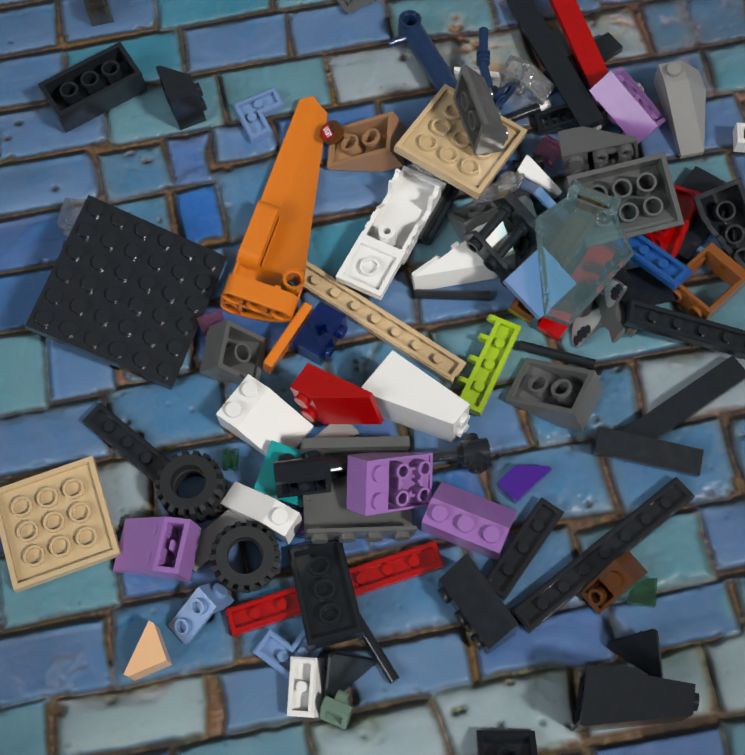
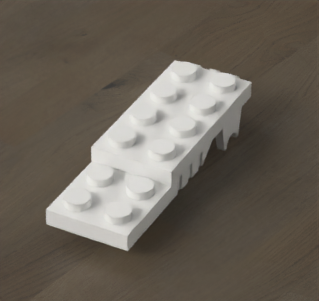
[336,162,447,300]

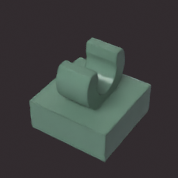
[319,689,352,730]

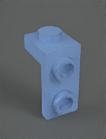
[169,581,234,645]

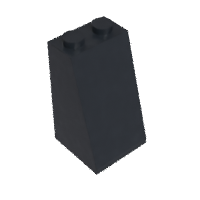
[573,664,699,733]

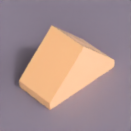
[123,621,172,681]

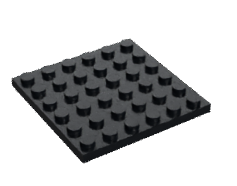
[25,195,228,390]

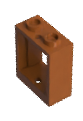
[670,242,745,320]

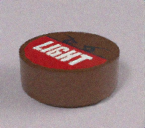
[320,120,344,145]

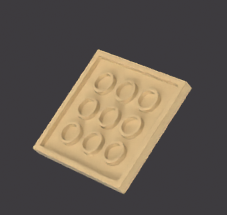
[394,84,527,200]
[0,456,121,593]

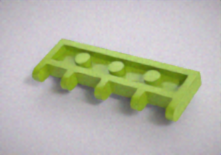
[457,314,522,417]

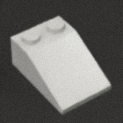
[216,374,313,456]

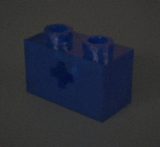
[293,302,348,366]

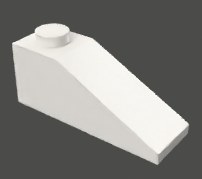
[220,481,303,545]

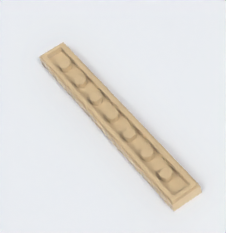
[291,261,467,385]

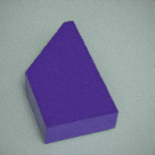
[497,465,551,504]

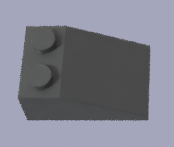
[505,358,604,432]

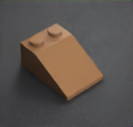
[327,111,406,172]

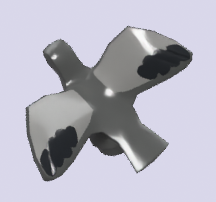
[572,277,638,348]

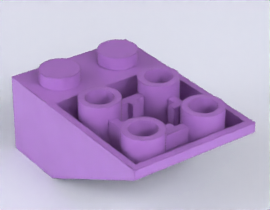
[346,452,433,516]
[113,516,202,582]

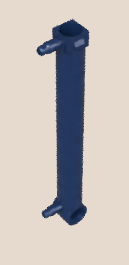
[387,10,515,188]

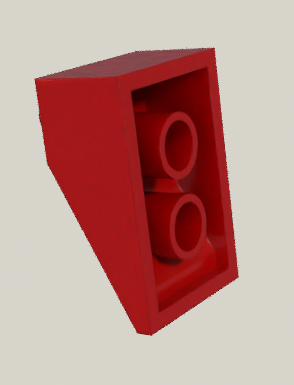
[290,363,384,424]

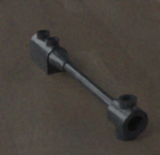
[273,433,491,498]

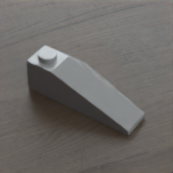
[653,60,706,159]

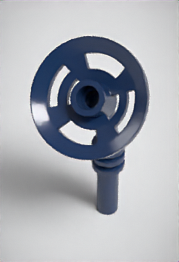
[476,27,518,108]

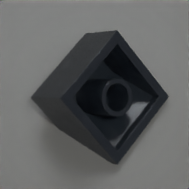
[156,65,207,131]

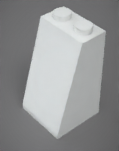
[361,350,470,443]

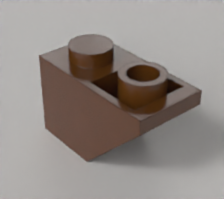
[580,551,648,615]

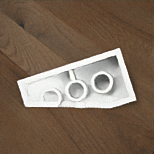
[411,221,515,290]

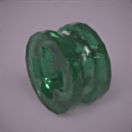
[222,447,239,471]

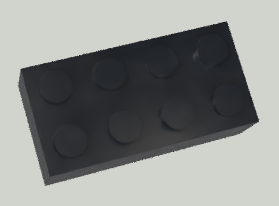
[38,42,147,133]

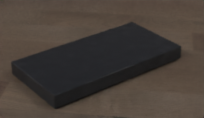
[676,166,725,264]
[288,539,365,651]

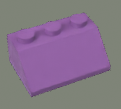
[589,66,667,144]
[421,482,517,561]

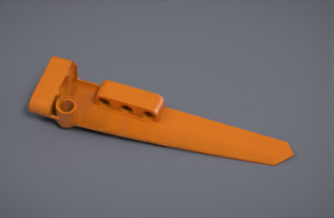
[220,96,328,322]

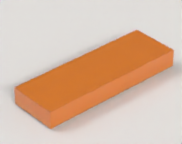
[263,302,313,375]

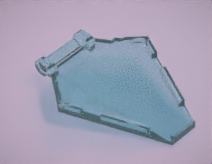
[534,179,634,326]

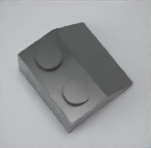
[199,320,267,384]

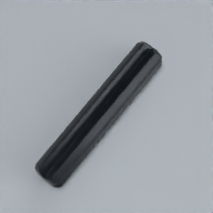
[418,184,459,246]

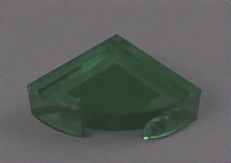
[626,578,658,608]

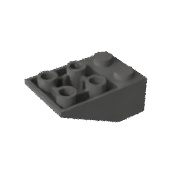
[558,126,639,177]

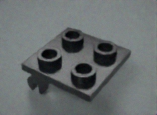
[605,260,675,312]

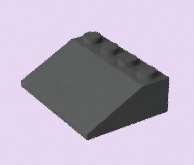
[563,152,684,249]

